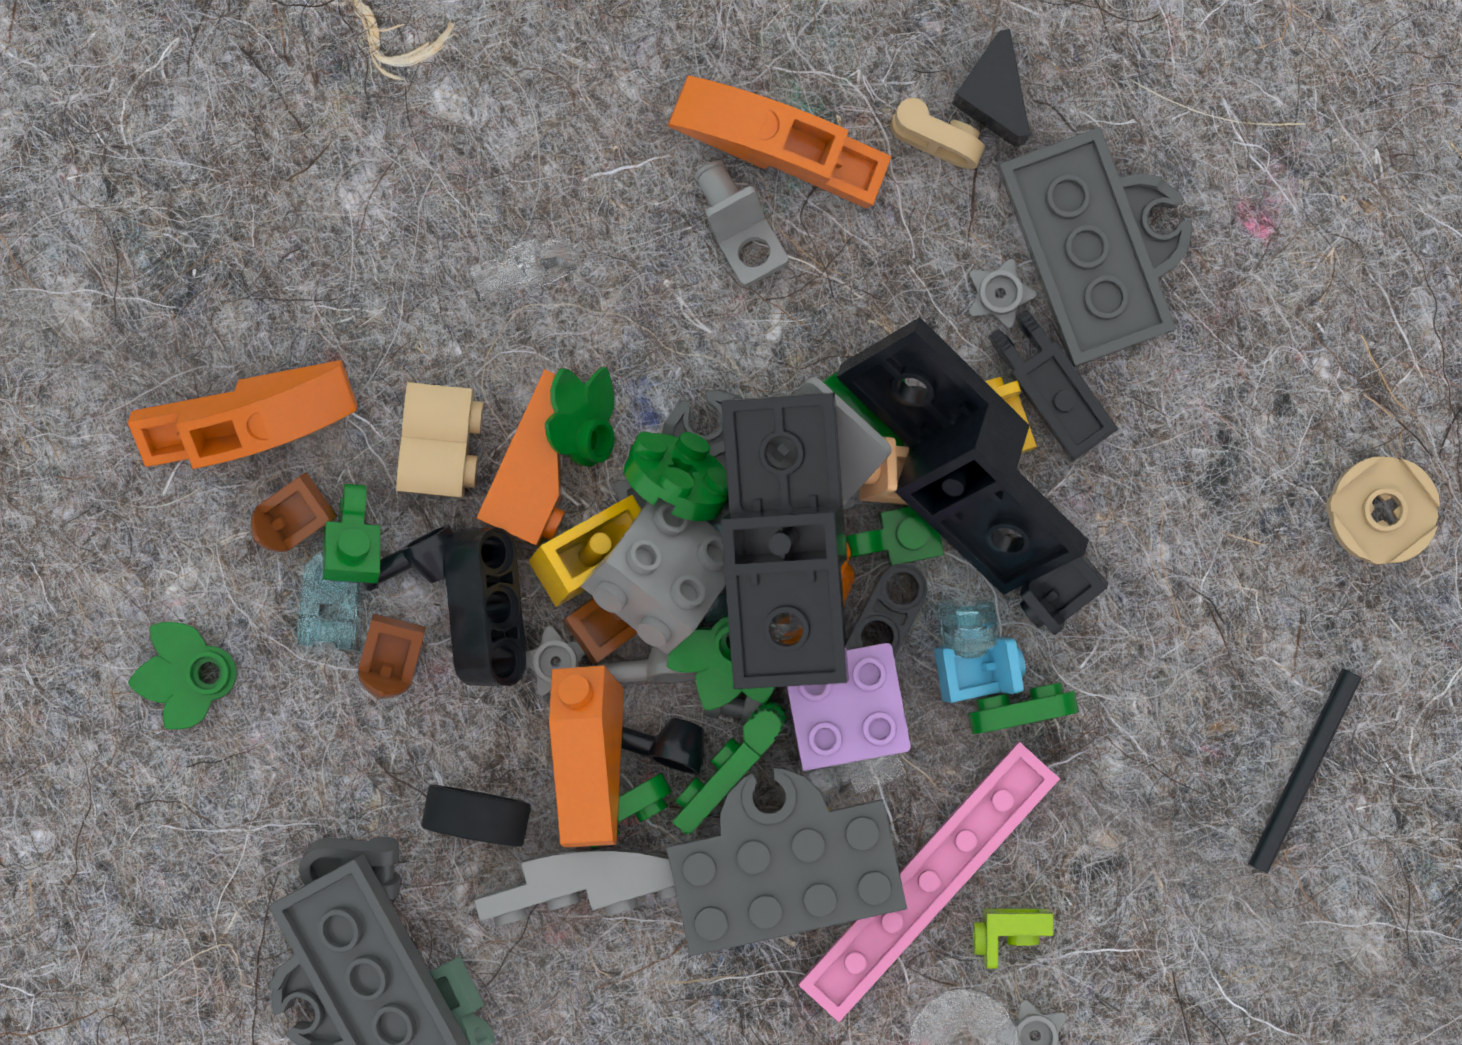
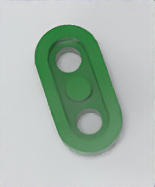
[968,682,1079,734]
[590,773,672,849]

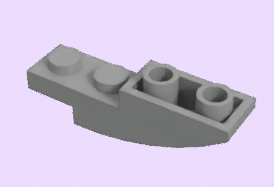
[474,848,677,927]

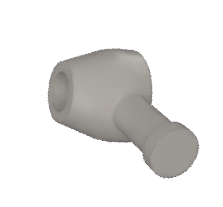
[598,646,696,684]

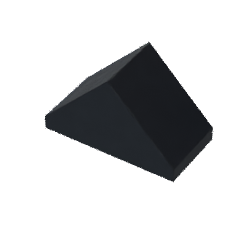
[952,29,1030,147]

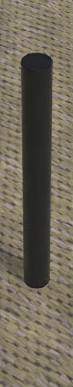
[1248,669,1362,874]

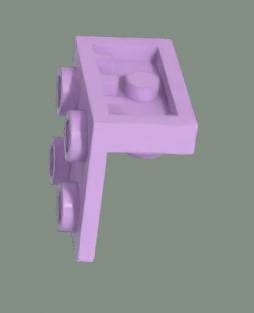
[786,643,911,771]

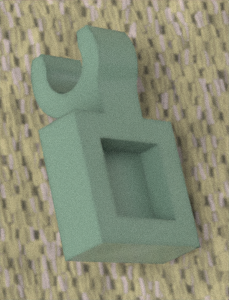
[429,956,496,1045]

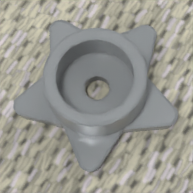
[969,259,1037,328]
[526,626,585,696]
[998,1000,1067,1045]

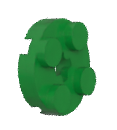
[624,431,729,521]

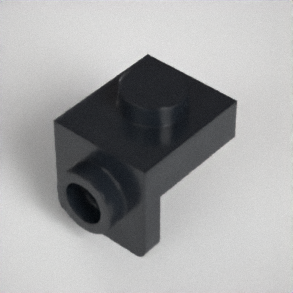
[1020,555,1108,635]

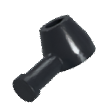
[363,524,453,591]
[621,718,704,775]

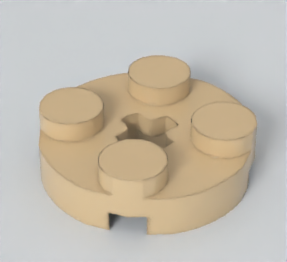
[1326,456,1440,565]

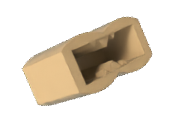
[396,382,484,498]

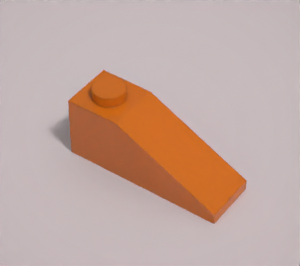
[476,369,566,547]
[549,665,624,847]

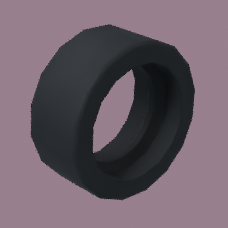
[421,784,531,847]

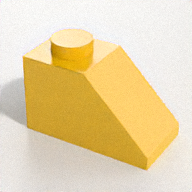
[528,495,641,607]

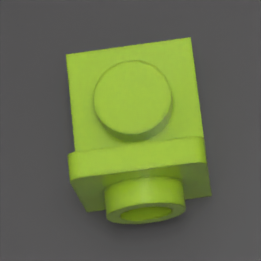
[973,908,1053,969]

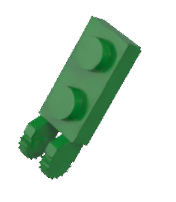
[672,700,788,835]

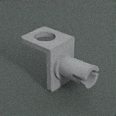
[694,160,789,288]

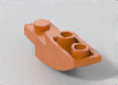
[667,75,892,209]
[127,360,358,469]

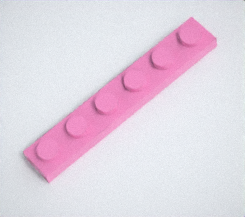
[798,741,1060,1022]

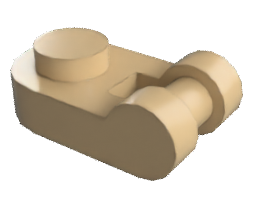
[890,97,985,169]

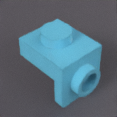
[934,636,1026,703]

